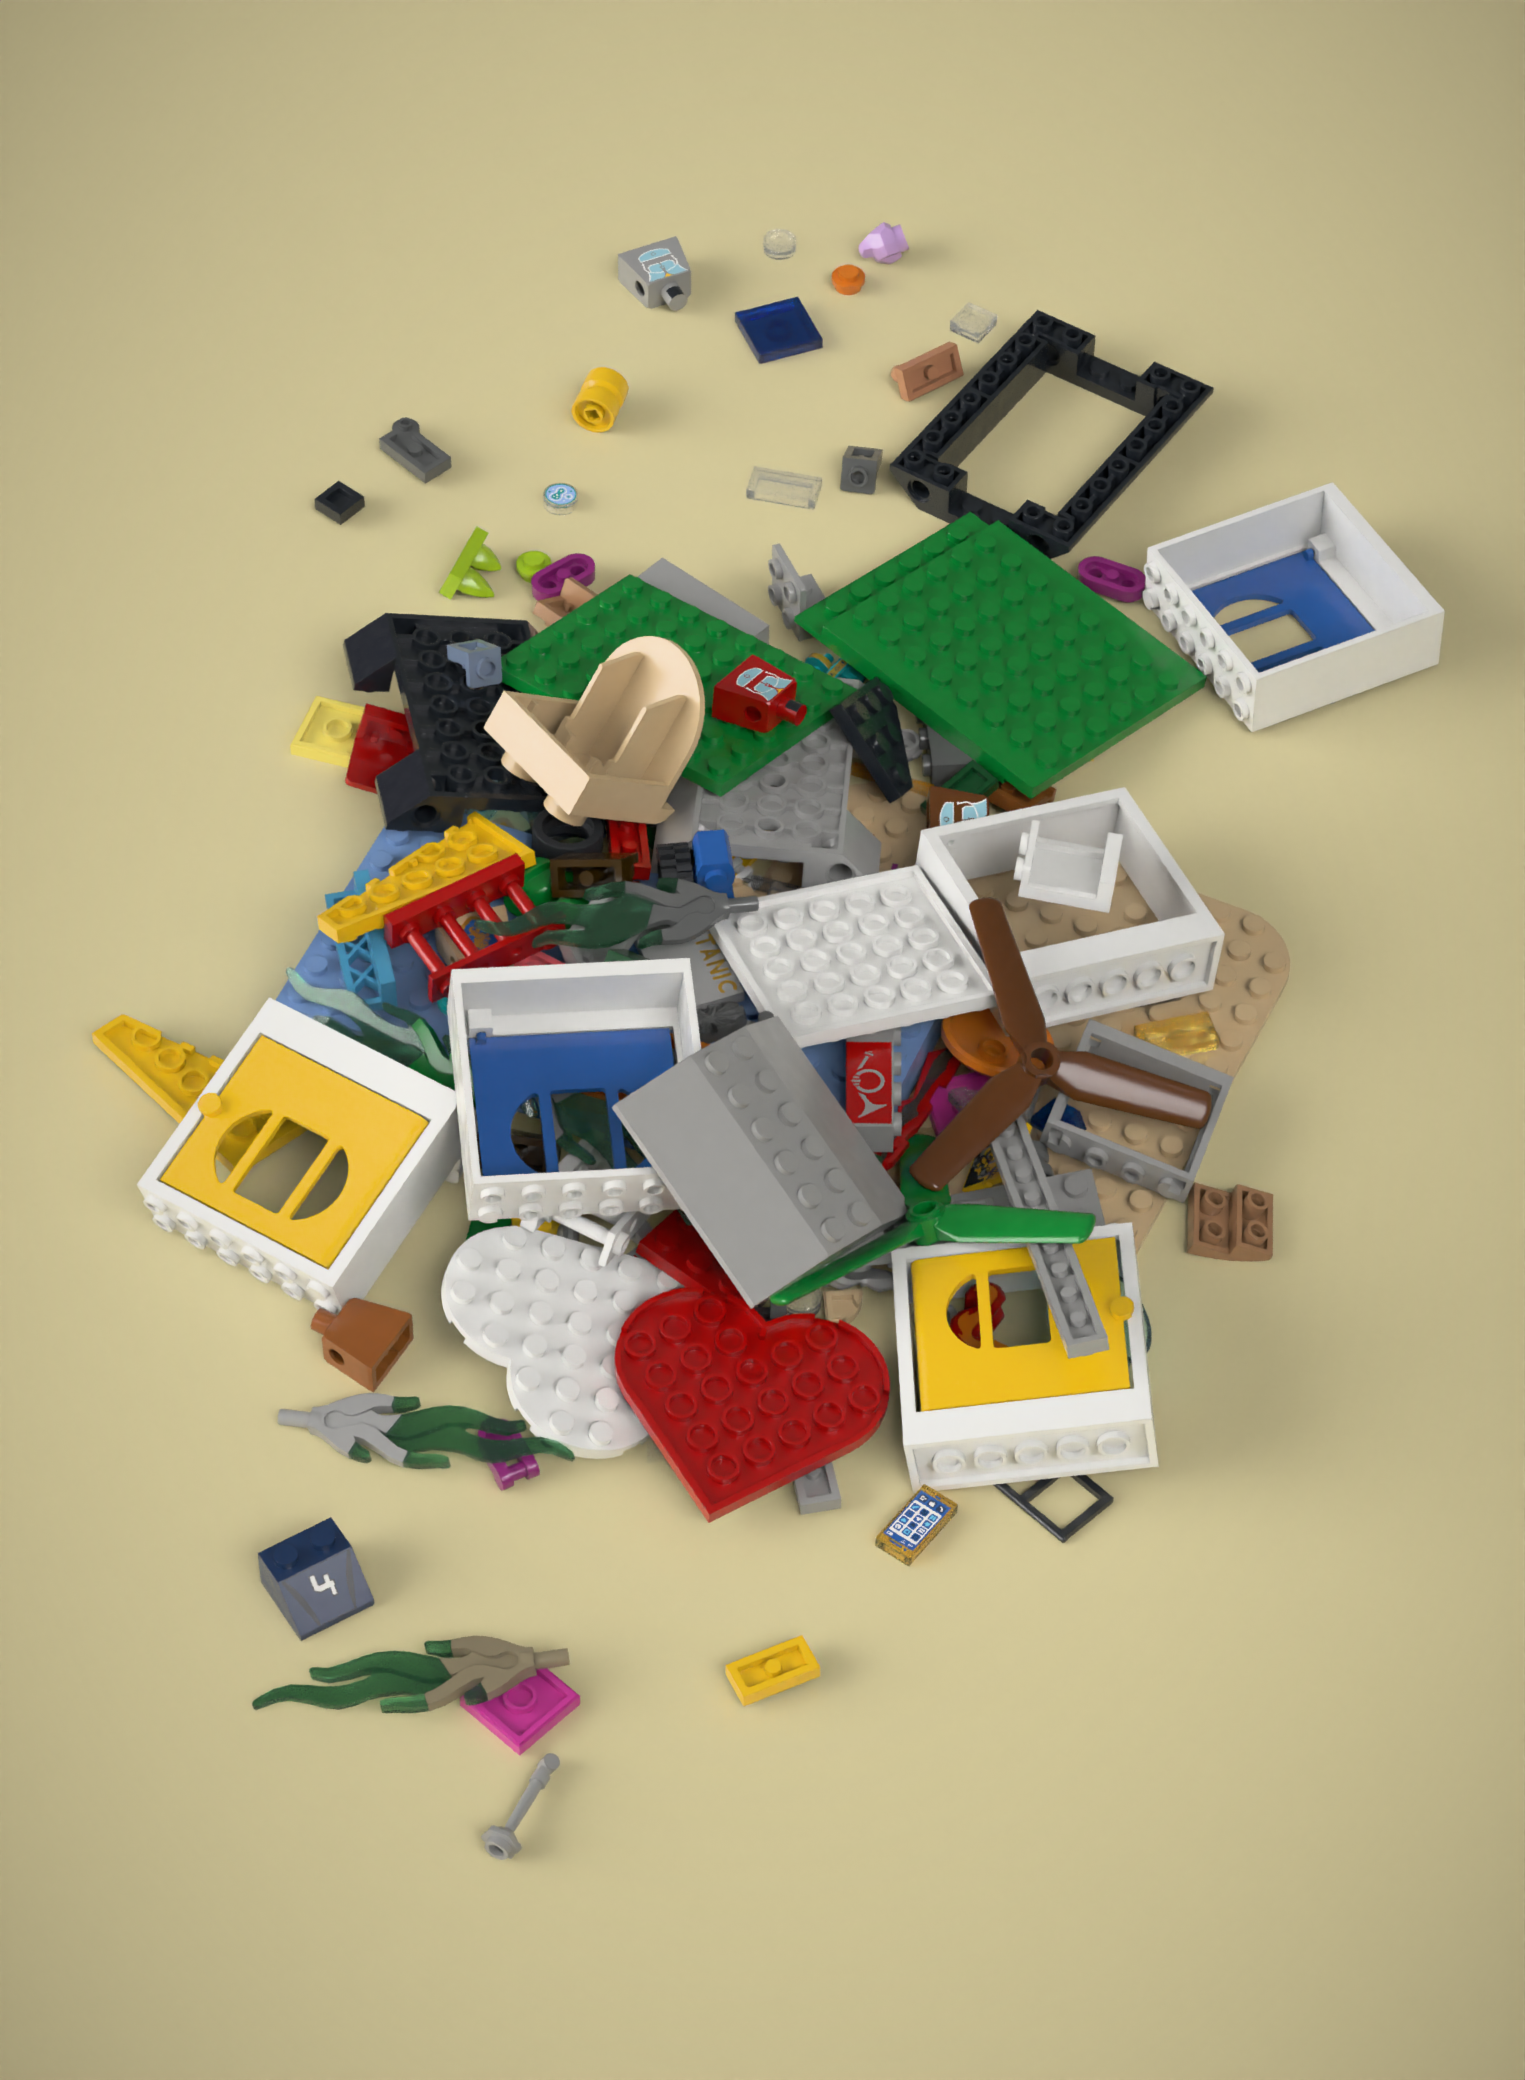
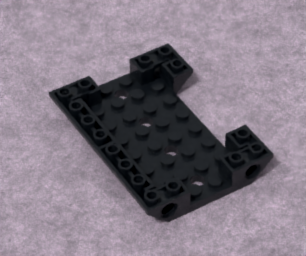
[343,613,606,839]

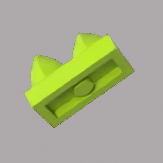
[439,526,501,600]

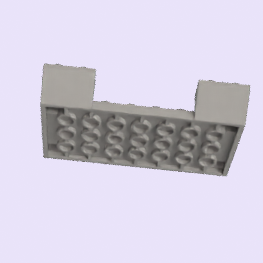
[651,677,881,887]

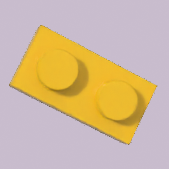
[726,1635,820,1706]

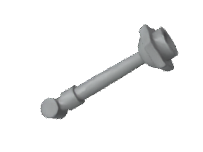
[481,1753,560,1860]

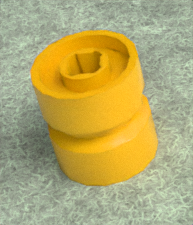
[572,367,629,432]

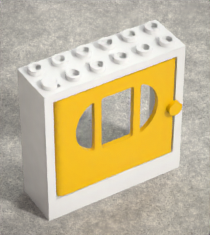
[137,997,478,1315]
[891,1222,1159,1493]

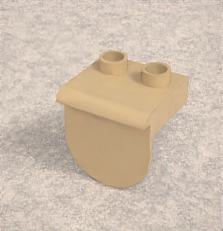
[483,636,705,826]

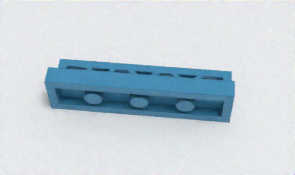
[325,869,398,1015]

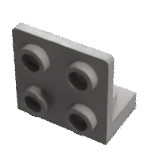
[768,543,825,642]

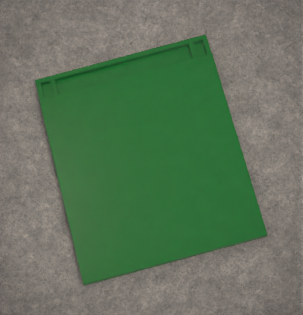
[794,512,1207,799]

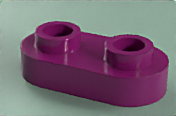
[531,553,595,601]
[1077,556,1146,602]

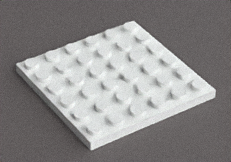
[709,865,997,1049]

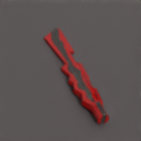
[873,1048,961,1171]

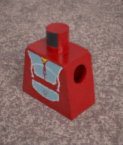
[711,654,807,733]

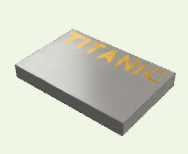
[634,925,744,1010]

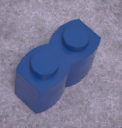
[692,829,735,898]

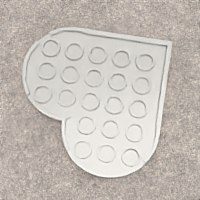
[441,1226,685,1459]

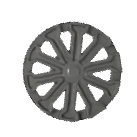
[696,1002,747,1043]

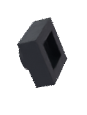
[315,481,365,525]

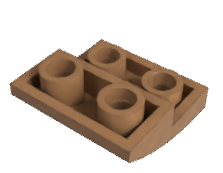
[1187,1182,1273,1261]

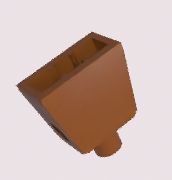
[311,1298,414,1392]

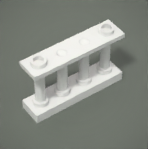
[520,1128,652,1267]

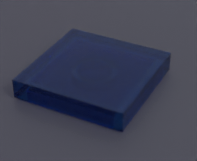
[735,297,823,364]

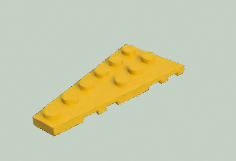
[317,811,536,944]
[92,1014,308,1172]

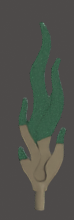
[252,1636,570,1714]

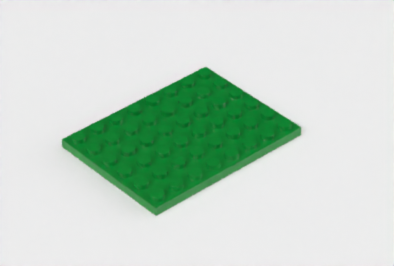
[501,574,858,797]

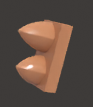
[891,341,964,402]

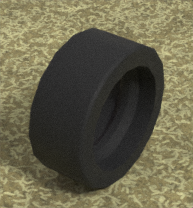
[531,810,604,872]

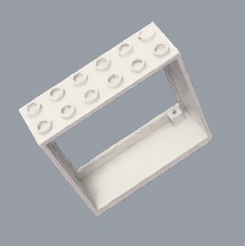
[916,787,1225,1036]

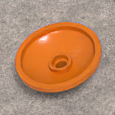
[941,1008,1054,1078]

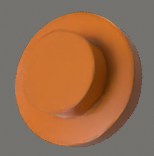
[832,264,865,295]

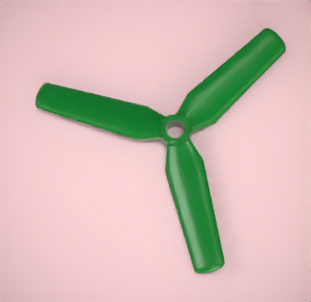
[770,1134,1096,1306]

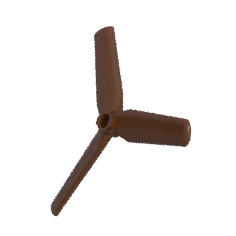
[909,897,1212,1191]

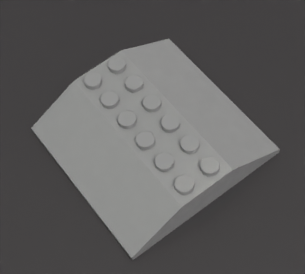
[612,1016,908,1309]

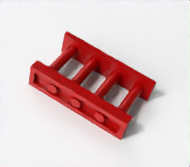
[384,853,566,1003]

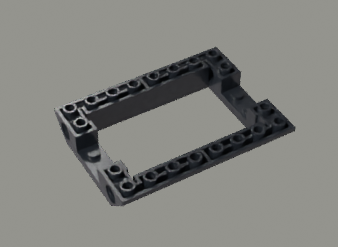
[890,310,1214,559]

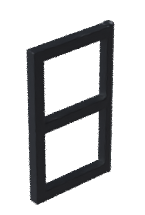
[993,1475,1114,1543]

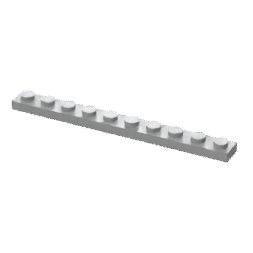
[989,1115,1109,1359]

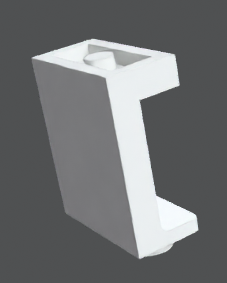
[1013,820,1123,913]

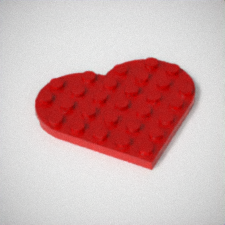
[614,1287,890,1523]

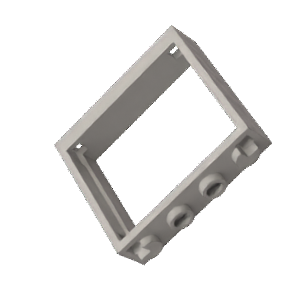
[1039,1018,1234,1203]

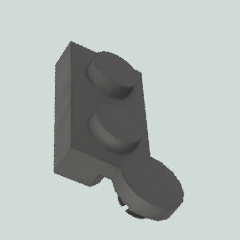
[379,417,452,484]

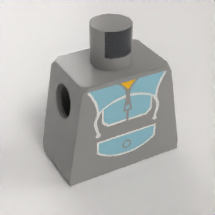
[618,236,691,311]

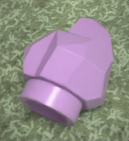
[858,222,909,264]

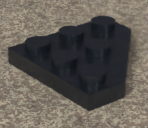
[829,676,913,803]

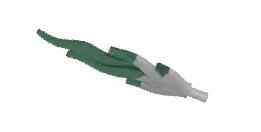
[278,1393,575,1469]

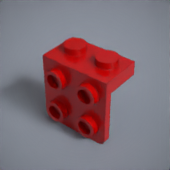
[345,703,414,794]

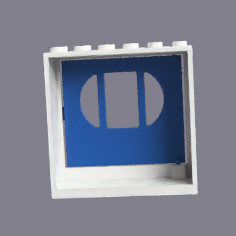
[1142,482,1445,732]
[447,958,701,1223]

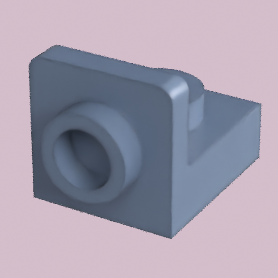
[447,639,502,688]

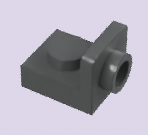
[840,446,883,494]

